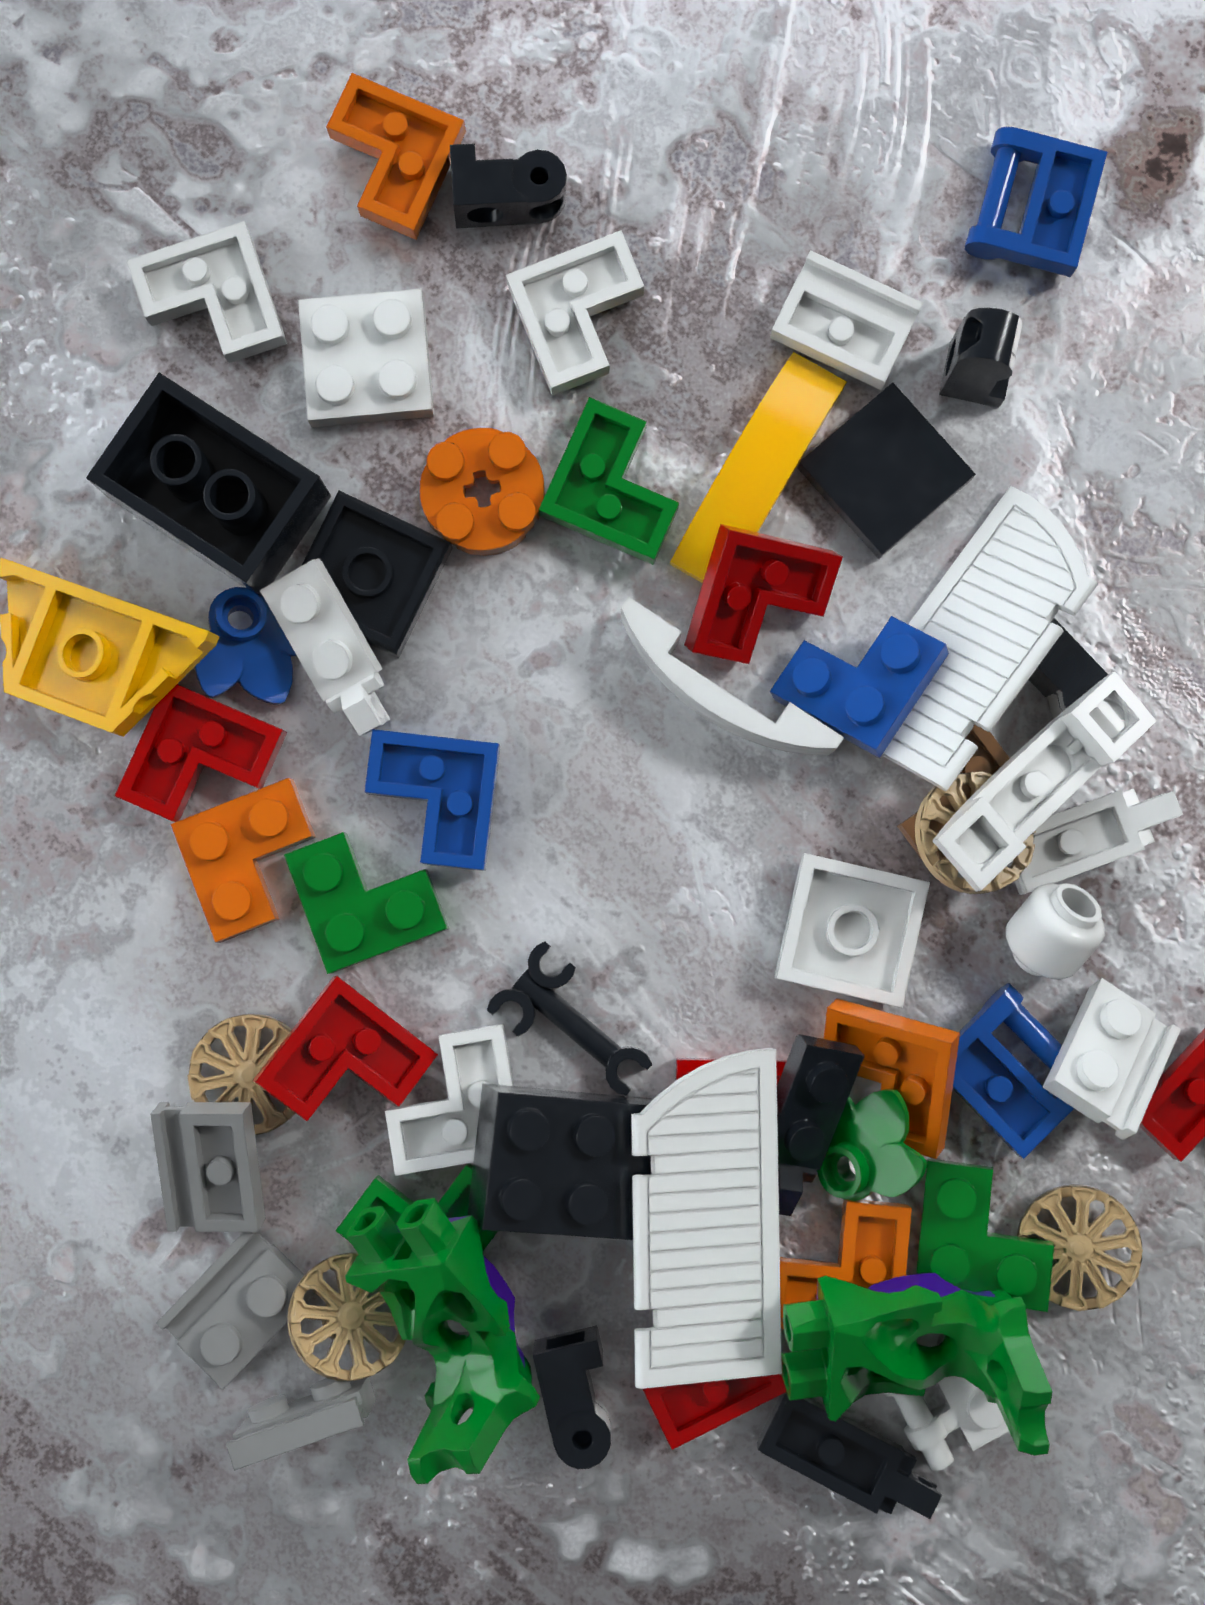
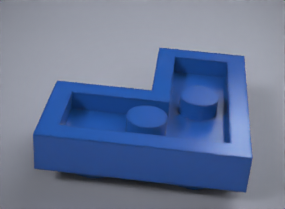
[770,616,949,758]
[365,729,500,871]

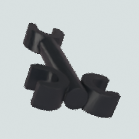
[487,941,652,1096]

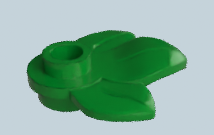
[817,1089,927,1201]

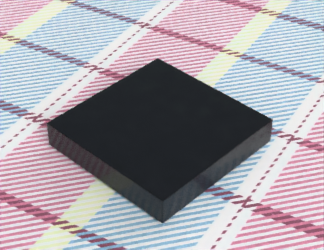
[797,382,976,559]
[301,490,453,658]

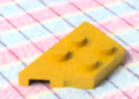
[0,557,220,737]

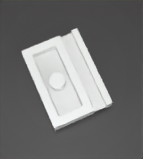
[770,250,923,390]
[1043,978,1181,1140]

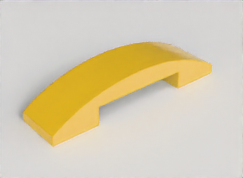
[670,351,847,583]

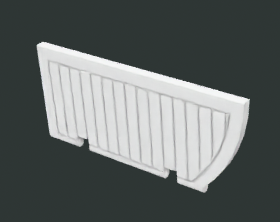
[882,486,1098,791]
[631,1048,782,1389]

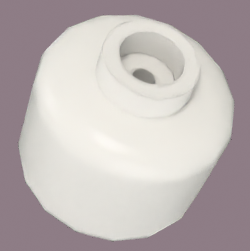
[1006,883,1105,980]

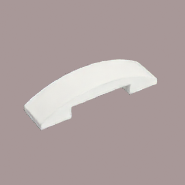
[621,597,844,755]
[932,672,1157,892]

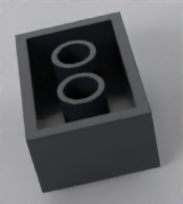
[86,372,331,597]
[467,1083,653,1240]

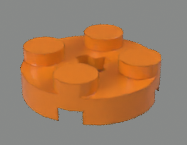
[419,428,545,556]

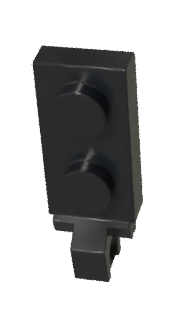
[777,1034,865,1216]
[757,1392,942,1519]

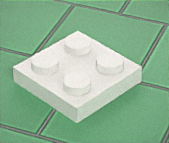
[298,289,434,428]
[774,853,930,1008]

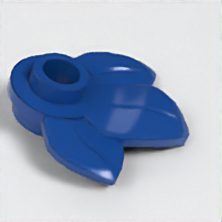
[195,587,297,705]

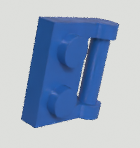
[965,127,1108,277]
[953,983,1074,1159]

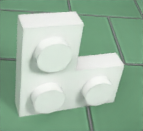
[126,221,287,363]
[506,230,644,396]
[385,1024,514,1176]

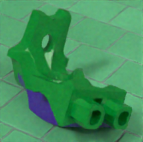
[345,1198,540,1484]
[781,1273,1053,1456]

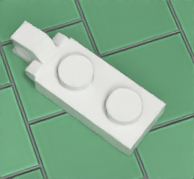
[260,558,390,736]
[1008,788,1183,895]

